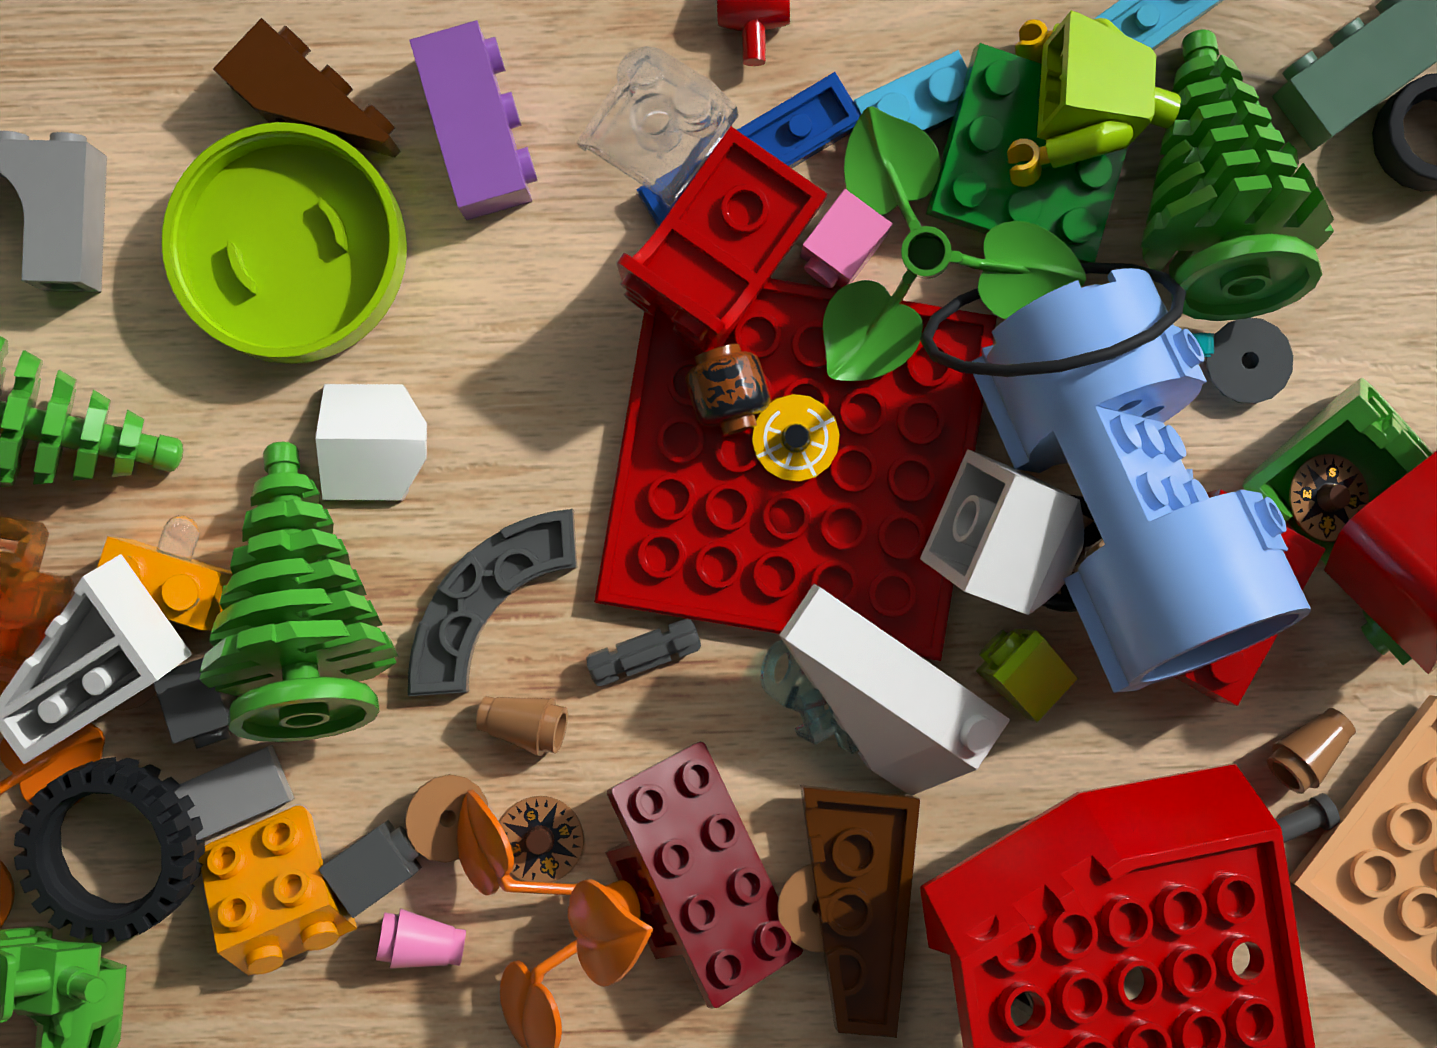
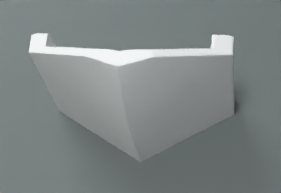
[315,384,427,501]

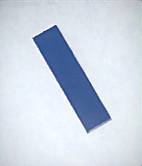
[636,72,861,227]

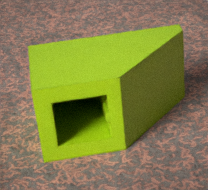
[976,629,1078,722]

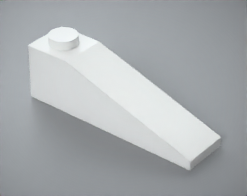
[779,584,1010,796]

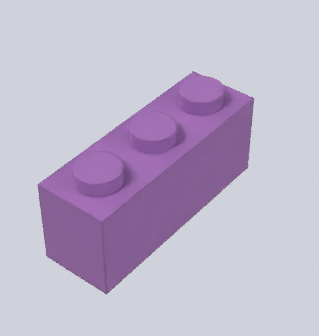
[409,20,538,221]

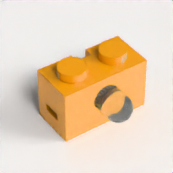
[97,515,233,630]

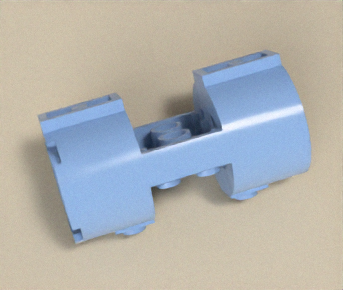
[972,268,1311,693]

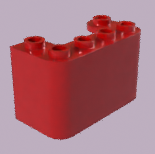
[1324,451,1437,674]

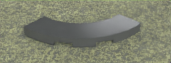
[408,509,578,696]

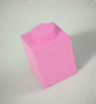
[800,189,893,288]

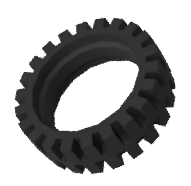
[14,757,205,943]

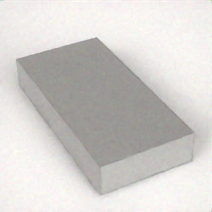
[174,745,295,840]

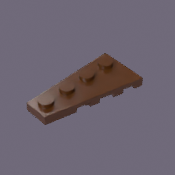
[800,785,920,1038]

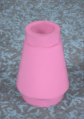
[376,909,466,969]

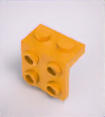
[199,806,357,976]

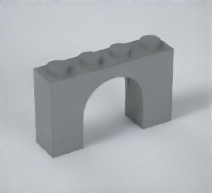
[0,131,107,292]

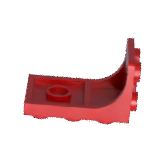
[616,126,828,350]

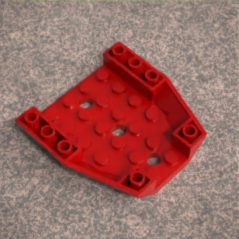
[920,764,1315,1048]

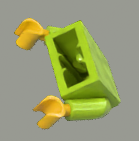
[1007,10,1181,187]

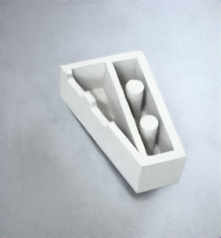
[0,554,192,764]

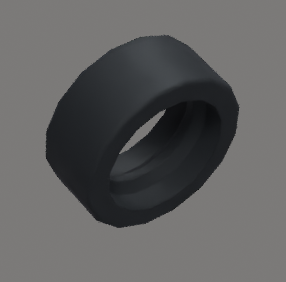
[1372,73,1437,192]

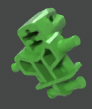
[0,926,127,1048]

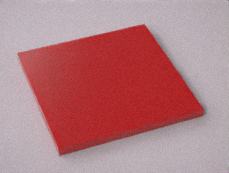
[594,278,997,661]

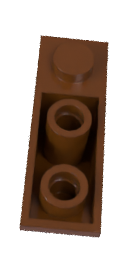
[213,18,401,157]

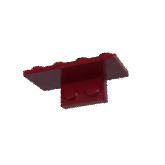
[605,741,803,1009]

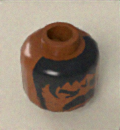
[685,344,771,436]

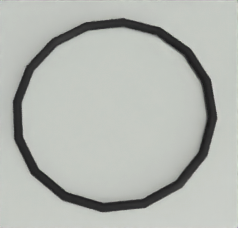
[920,262,1186,377]

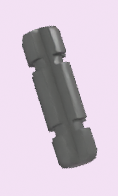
[586,619,701,686]

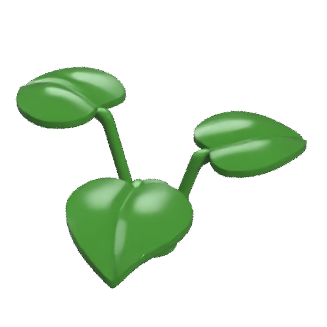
[823,106,1086,381]

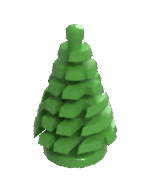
[1141,29,1334,321]
[0,336,184,487]
[199,441,398,742]

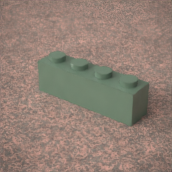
[1272,0,1437,152]

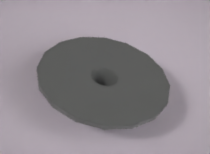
[1206,318,1294,404]

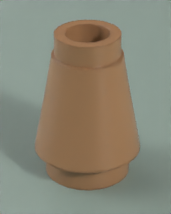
[476,696,568,756]
[1267,708,1356,794]

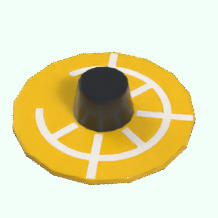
[752,394,840,482]

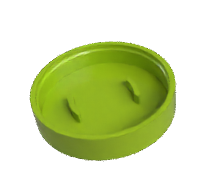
[162,122,407,364]

